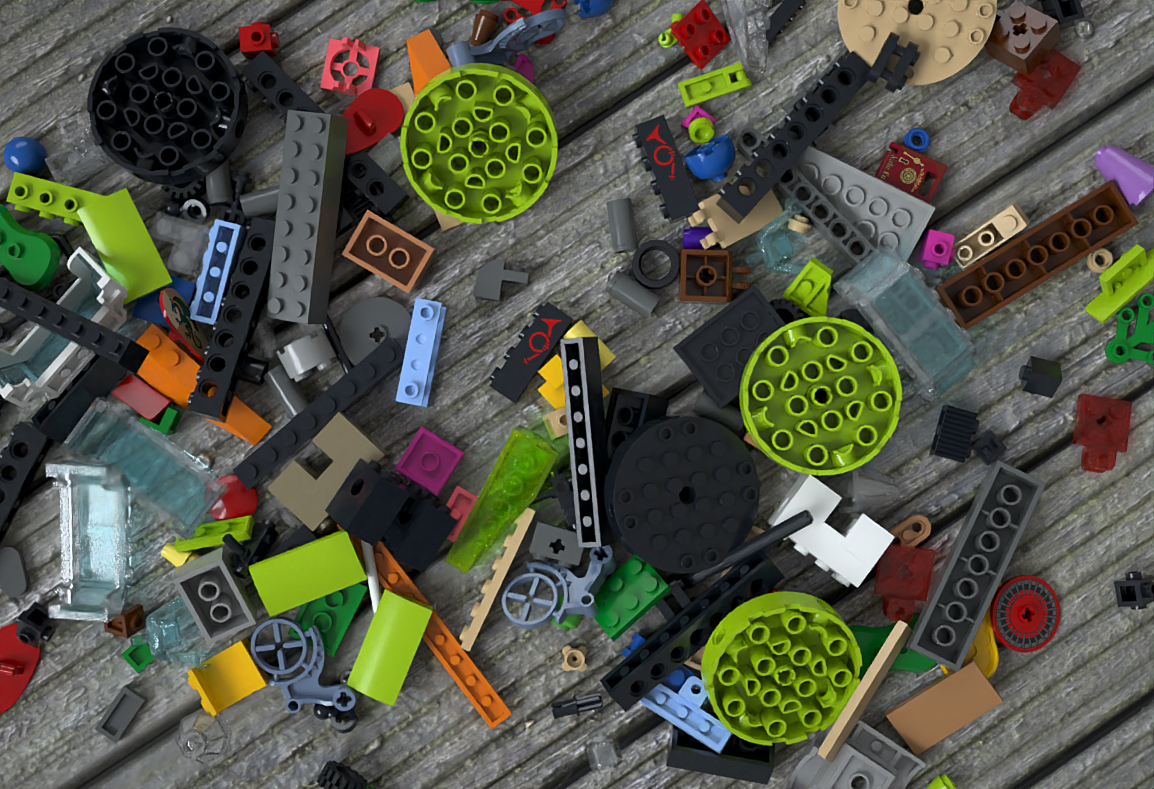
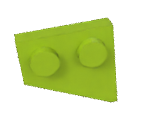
[782,256,833,317]

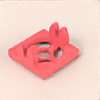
[320,37,381,97]

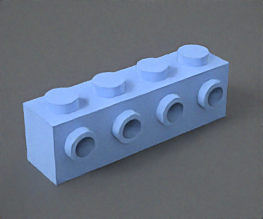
[190,219,246,325]

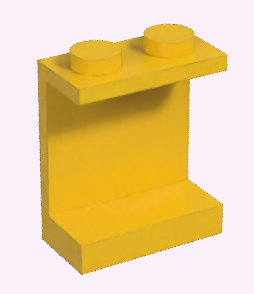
[187,637,270,717]

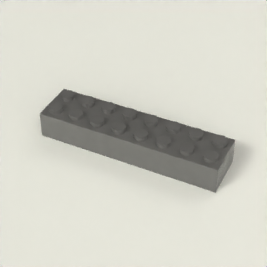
[266,110,349,324]
[905,460,1046,672]

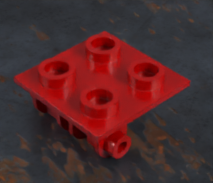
[669,0,732,70]

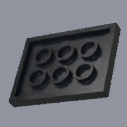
[673,285,786,409]

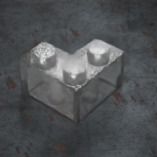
[45,113,112,186]
[150,212,211,279]

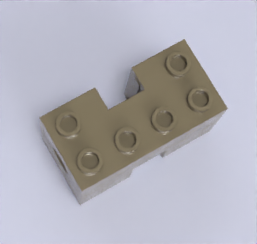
[267,412,391,531]

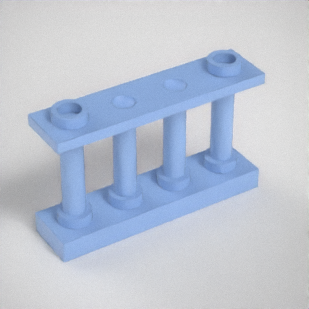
[396,298,447,407]

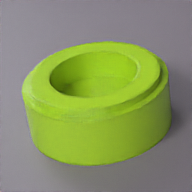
[688,118,715,144]

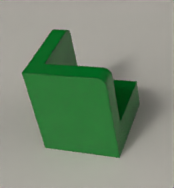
[139,405,184,435]

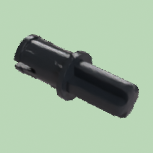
[551,693,603,719]

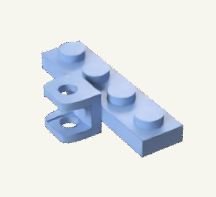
[638,676,733,754]

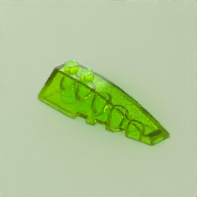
[445,425,560,574]

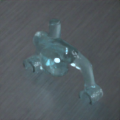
[745,198,822,274]
[130,596,211,669]

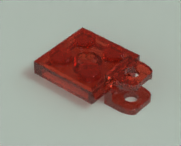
[1009,48,1081,121]
[1073,393,1132,473]
[874,543,935,623]

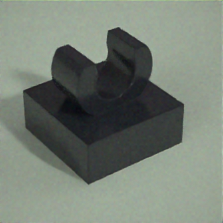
[972,430,1008,466]

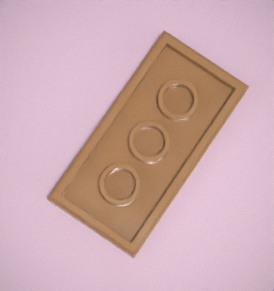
[885,658,1003,756]

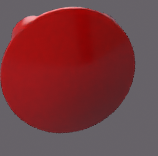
[206,475,258,521]

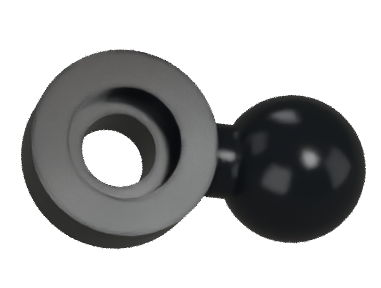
[163,197,211,224]
[313,703,358,734]

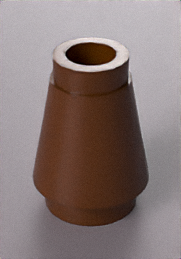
[470,9,499,46]

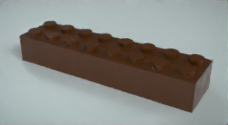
[929,180,1139,333]

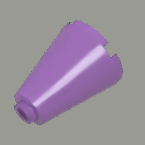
[1093,145,1154,213]

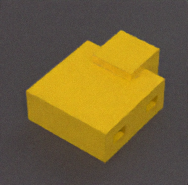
[538,354,610,410]

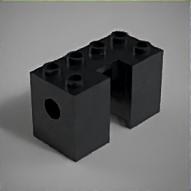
[325,458,458,573]

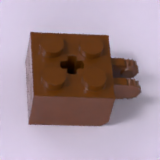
[985,0,1061,76]
[678,249,751,305]

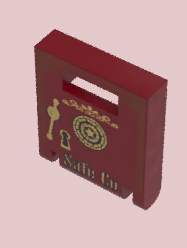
[875,142,948,203]

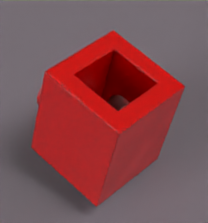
[239,22,280,59]

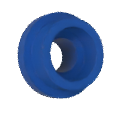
[904,128,930,153]

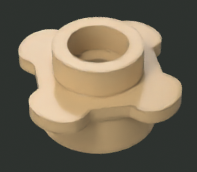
[562,646,587,672]

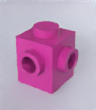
[917,229,955,271]

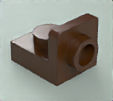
[101,604,146,639]

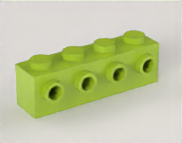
[6,172,106,227]

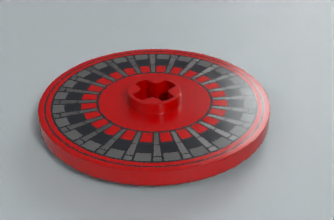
[990,575,1060,653]

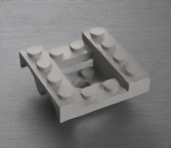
[781,719,927,789]

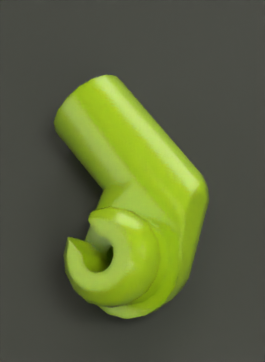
[658,14,685,48]

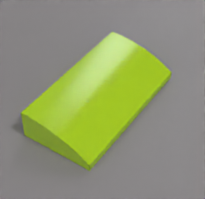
[77,188,173,305]
[249,530,368,617]
[346,588,433,707]

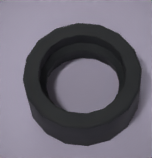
[632,240,680,289]

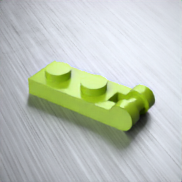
[677,62,752,109]

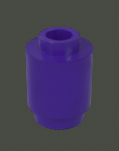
[683,227,719,250]

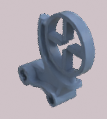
[446,9,568,67]
[502,545,617,629]
[251,616,361,713]

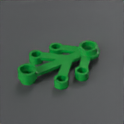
[1105,293,1154,365]

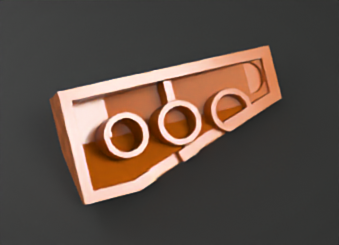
[406,29,451,97]

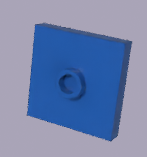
[132,275,197,329]

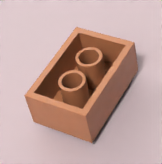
[341,210,437,295]

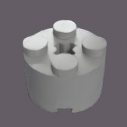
[276,329,336,382]

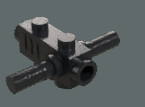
[524,468,577,531]
[222,519,278,579]

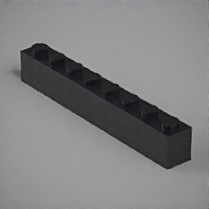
[0,277,149,374]
[560,336,616,548]
[232,337,405,490]

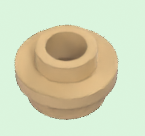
[787,214,812,234]
[1086,247,1113,273]

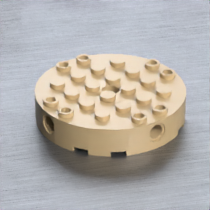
[837,0,997,86]

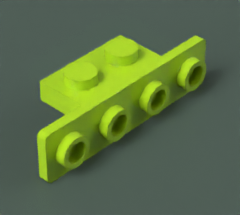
[1085,244,1154,323]

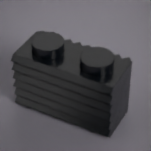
[929,405,979,463]

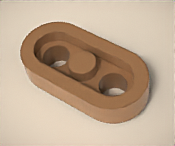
[886,514,931,555]

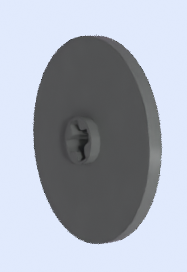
[340,297,412,366]

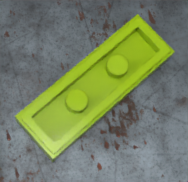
[174,515,255,552]

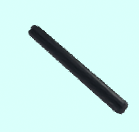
[681,510,814,589]

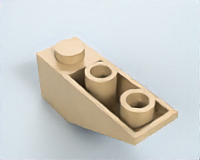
[952,201,1030,270]

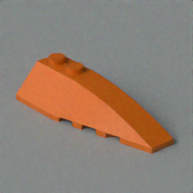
[136,323,273,446]

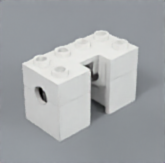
[767,473,895,588]

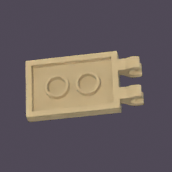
[687,172,786,250]

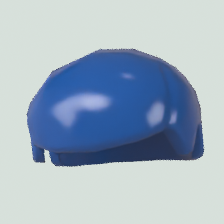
[3,136,47,175]

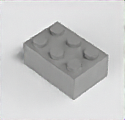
[173,547,257,645]

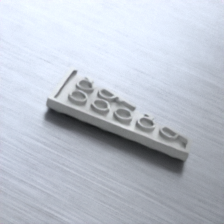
[793,139,936,273]

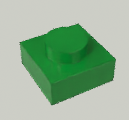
[121,637,160,674]

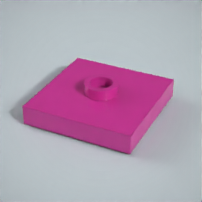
[395,426,465,496]

